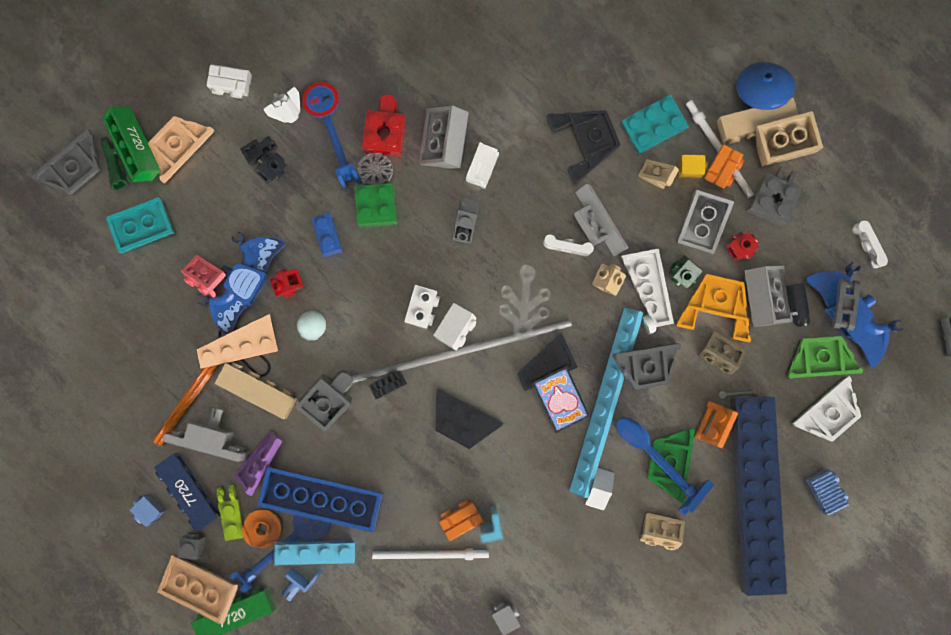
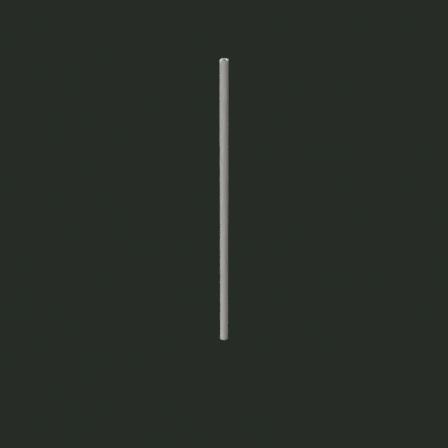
[352,319,572,383]

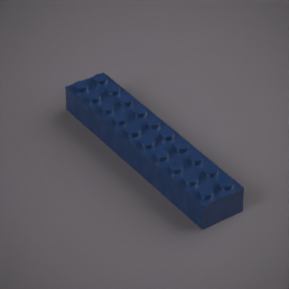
[730,396,787,596]

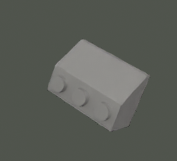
[419,106,469,169]
[744,266,793,327]

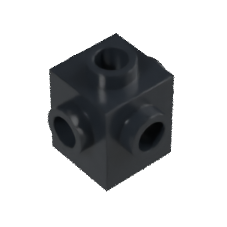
[254,152,287,184]

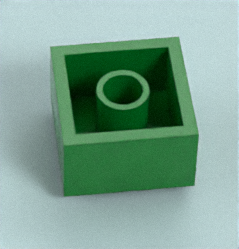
[354,183,397,228]

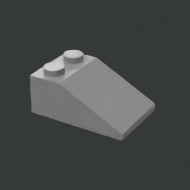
[677,184,734,254]

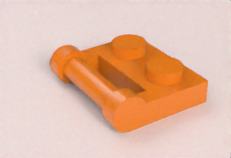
[694,401,738,449]

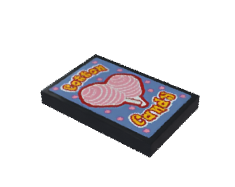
[531,364,590,433]

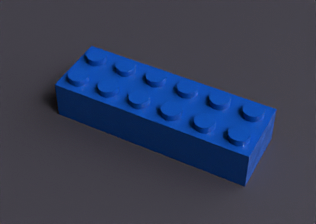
[257,467,383,533]

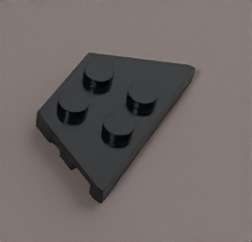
[435,389,503,449]

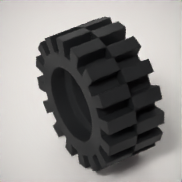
[369,370,407,399]

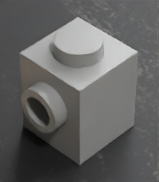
[492,602,520,635]

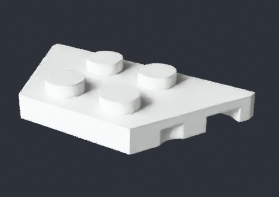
[791,376,861,442]

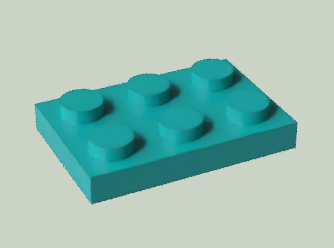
[620,94,689,155]
[106,197,174,253]

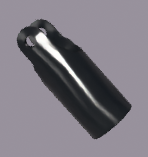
[787,283,810,327]

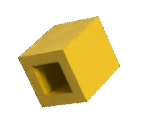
[678,155,708,178]

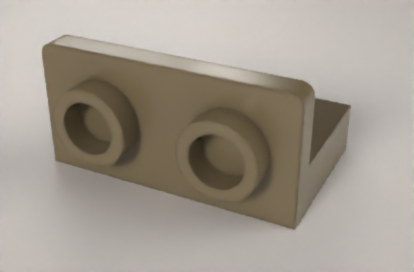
[698,331,747,375]

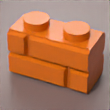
[704,144,745,189]
[438,499,484,541]

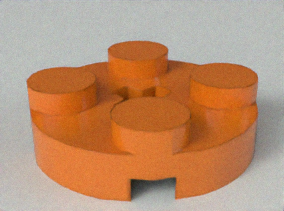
[242,509,282,549]

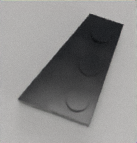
[517,332,578,391]

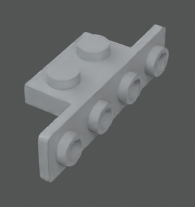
[574,183,628,256]

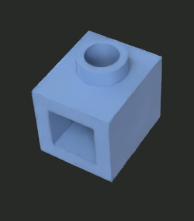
[130,494,165,527]

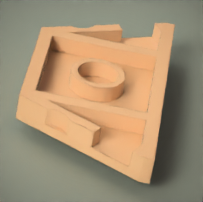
[148,116,215,183]

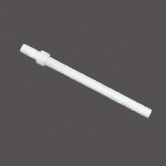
[686,100,754,198]
[372,548,489,560]

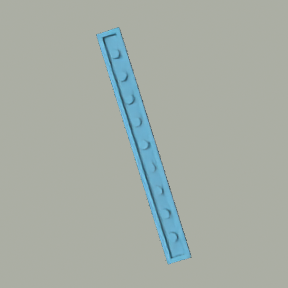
[569,308,644,498]

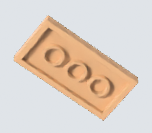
[157,555,238,624]

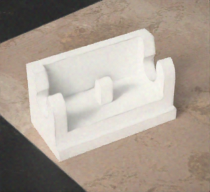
[466,142,499,188]

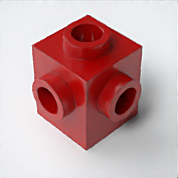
[725,231,759,262]
[270,269,304,298]

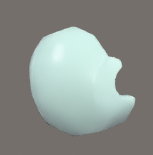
[297,310,326,341]

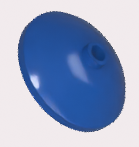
[736,62,795,110]

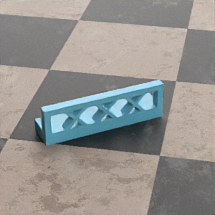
[480,505,503,543]

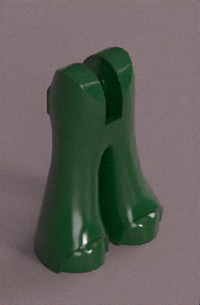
[101,136,136,190]

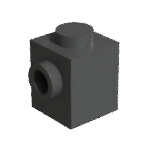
[177,532,205,560]

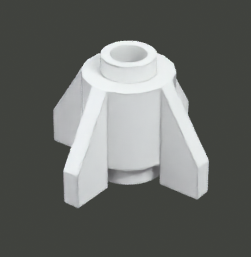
[263,87,300,123]

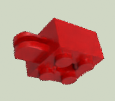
[362,95,406,157]

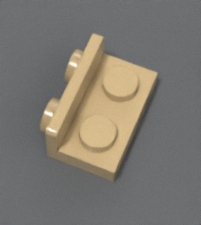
[640,513,685,550]

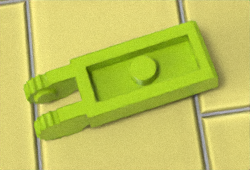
[216,484,244,542]

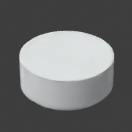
[641,314,656,334]

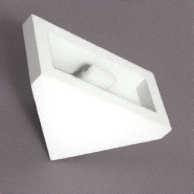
[585,468,615,510]

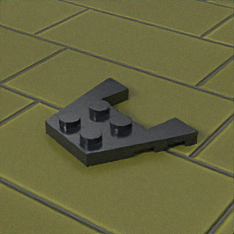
[547,110,621,184]

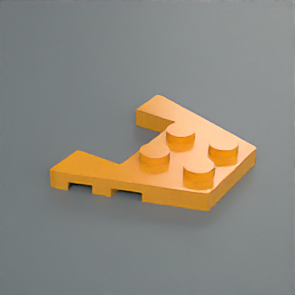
[676,274,751,343]

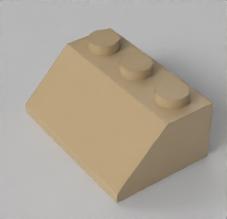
[756,111,823,167]

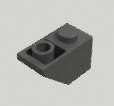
[452,197,481,245]

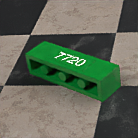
[102,106,161,182]
[191,587,276,635]

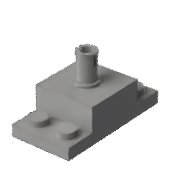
[163,407,249,462]

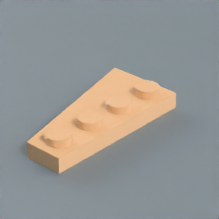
[197,313,278,368]

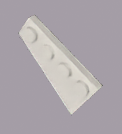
[620,249,674,327]

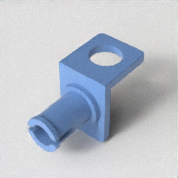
[281,568,323,601]

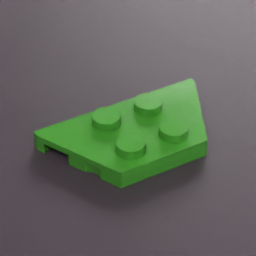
[787,336,863,378]

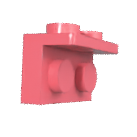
[181,255,226,298]

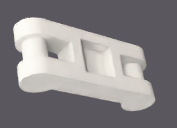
[852,220,888,268]
[543,235,594,256]

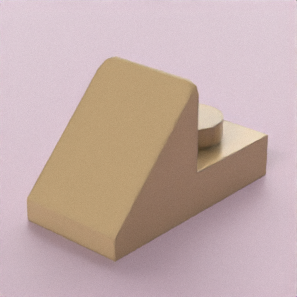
[638,159,679,189]

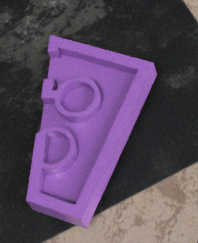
[234,430,282,496]

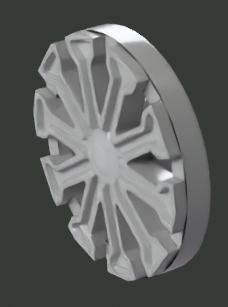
[357,153,393,185]

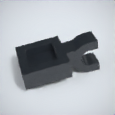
[240,136,277,166]

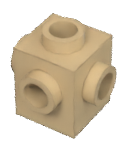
[592,263,626,296]

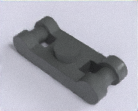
[832,278,861,331]

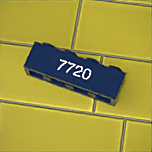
[154,452,220,531]

